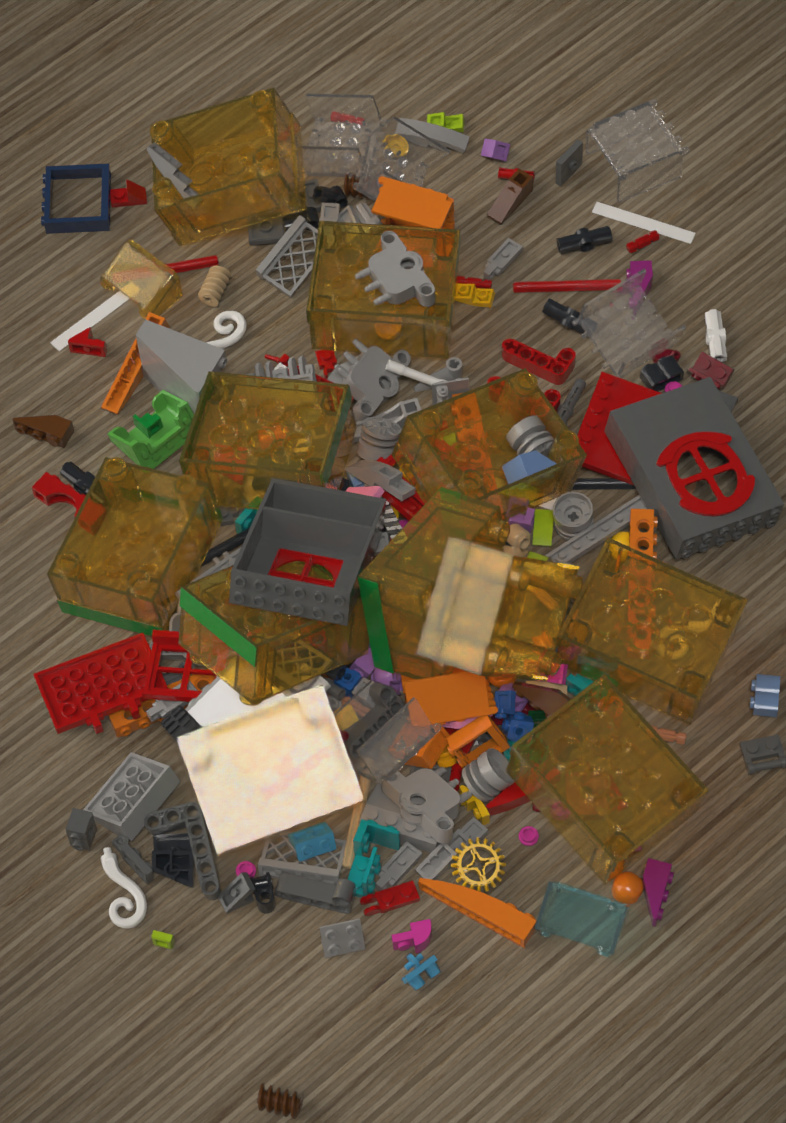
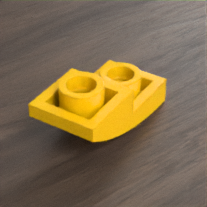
[454,284,495,308]
[459,785,490,825]

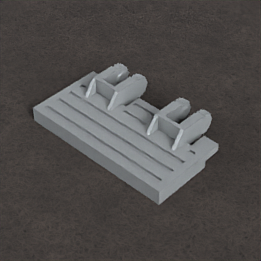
[246,356,320,411]

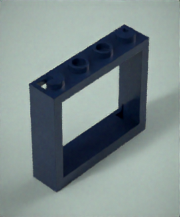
[41,163,111,234]

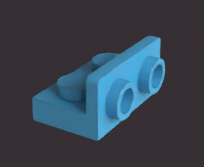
[288,822,336,861]

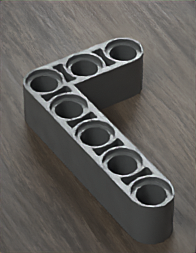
[144,802,222,900]

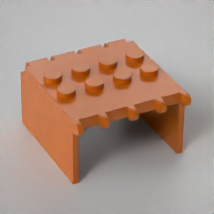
[371,176,455,273]
[398,643,498,726]

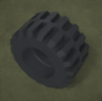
[161,705,213,757]

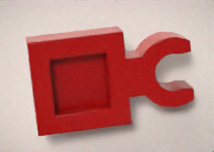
[315,347,337,379]

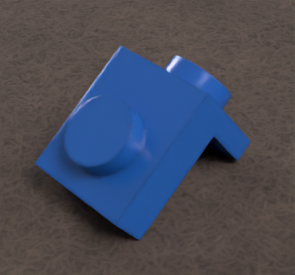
[492,690,516,719]

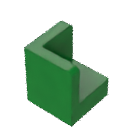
[132,413,163,438]

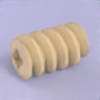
[198,266,231,307]

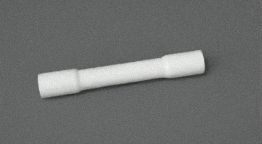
[385,359,447,386]

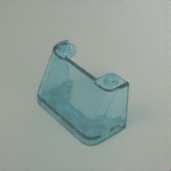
[534,881,631,957]

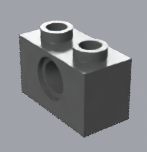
[66,808,97,851]

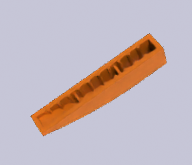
[101,312,170,415]
[418,878,537,948]

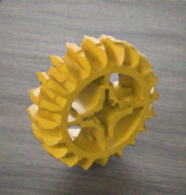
[451,837,506,892]

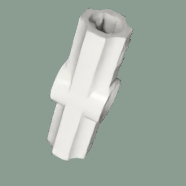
[705,309,727,363]

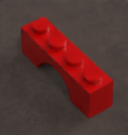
[32,472,106,535]

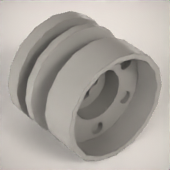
[506,415,557,457]
[356,417,402,461]
[553,492,594,541]
[462,748,516,802]

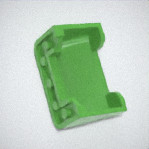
[108,390,199,471]

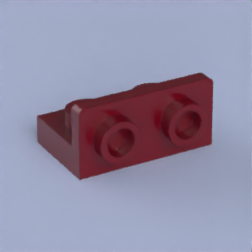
[688,352,735,389]

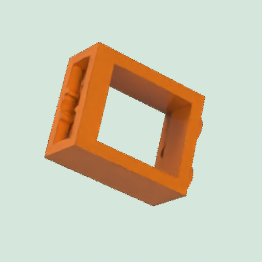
[446,715,510,768]
[388,720,450,769]

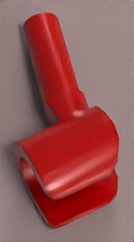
[265,354,290,367]

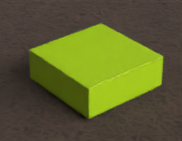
[151,930,175,949]

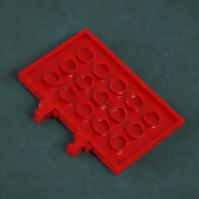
[568,371,662,486]
[33,633,168,734]

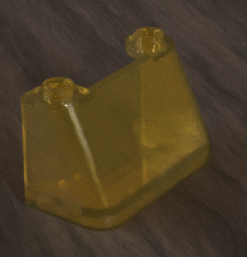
[100,239,183,319]

